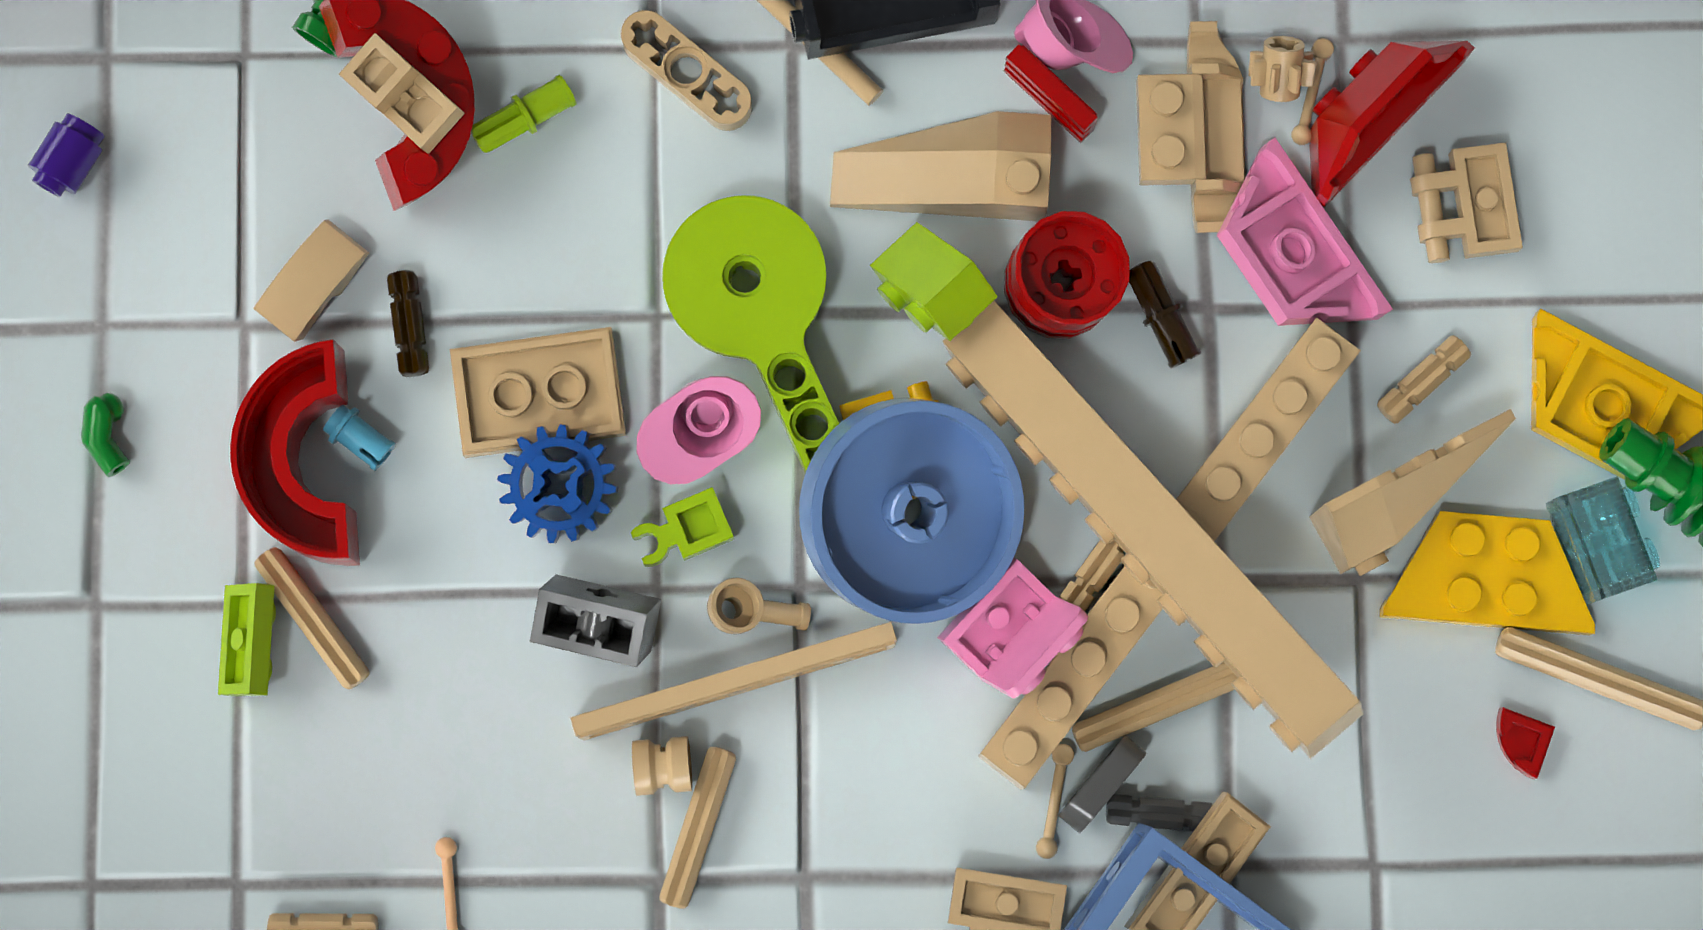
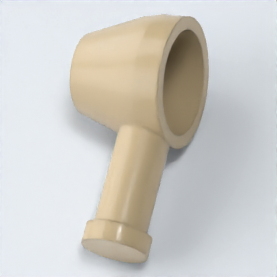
[707,578,811,634]

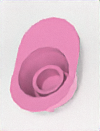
[1014,0,1133,73]
[636,376,761,485]

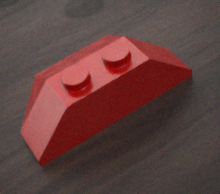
[1309,40,1475,208]

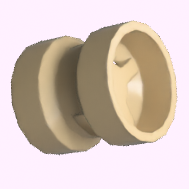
[632,736,693,796]

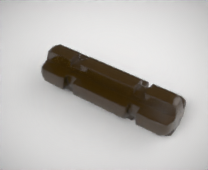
[387,270,429,377]

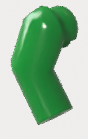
[81,393,130,477]

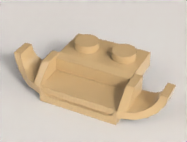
[1136,21,1246,233]

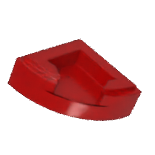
[1496,707,1555,779]

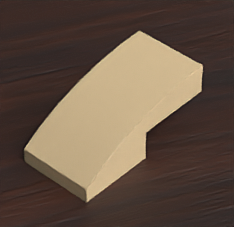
[339,33,465,154]
[253,220,369,342]

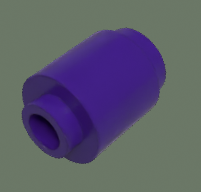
[28,113,105,197]

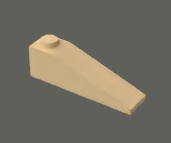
[1309,409,1516,576]

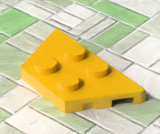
[1531,308,1703,480]
[1379,511,1595,636]

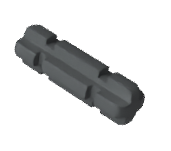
[1106,794,1213,832]

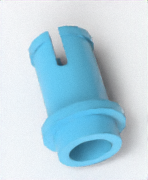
[323,405,396,471]

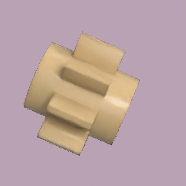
[1248,36,1316,102]

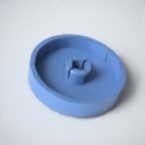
[799,398,1024,624]

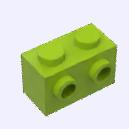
[869,222,998,341]

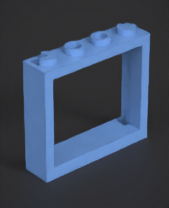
[1064,823,1291,930]

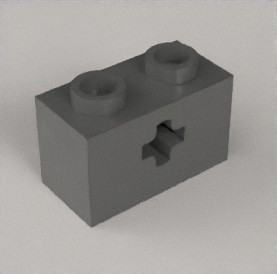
[530,574,661,667]

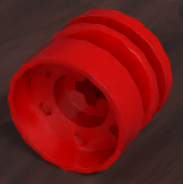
[1004,211,1129,339]

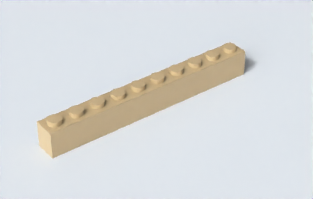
[943,301,1363,759]
[978,318,1361,790]

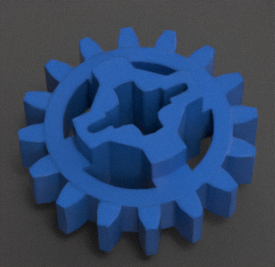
[497,424,619,543]

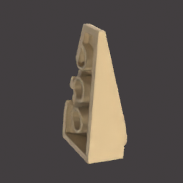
[830,111,1051,221]

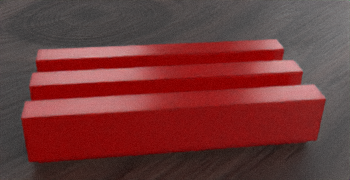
[1003,44,1098,143]

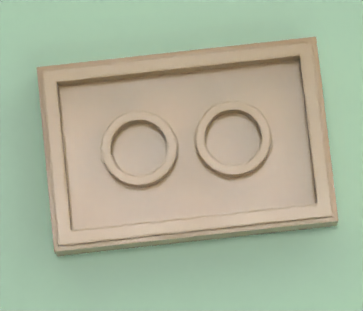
[450,327,627,458]

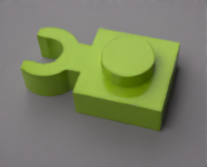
[630,487,735,567]

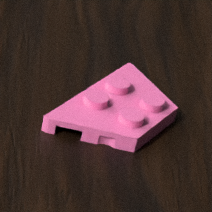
[1217,138,1393,326]

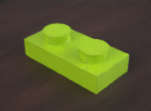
[218,583,276,696]

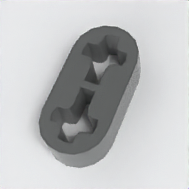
[1058,735,1147,834]

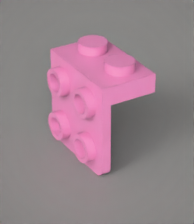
[937,558,1088,698]

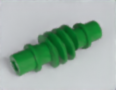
[1599,418,1703,547]

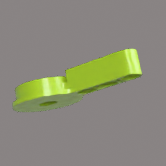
[662,195,839,474]

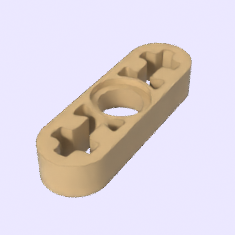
[621,10,752,131]

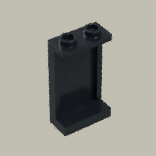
[789,0,1001,60]

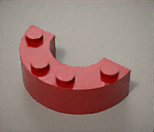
[319,0,475,211]
[230,339,360,566]

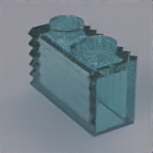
[1546,476,1660,605]

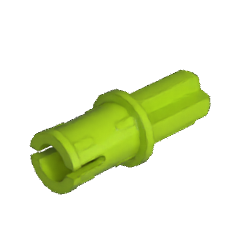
[471,75,577,153]

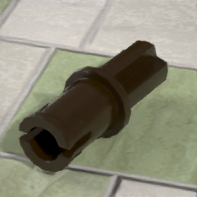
[1129,260,1202,369]

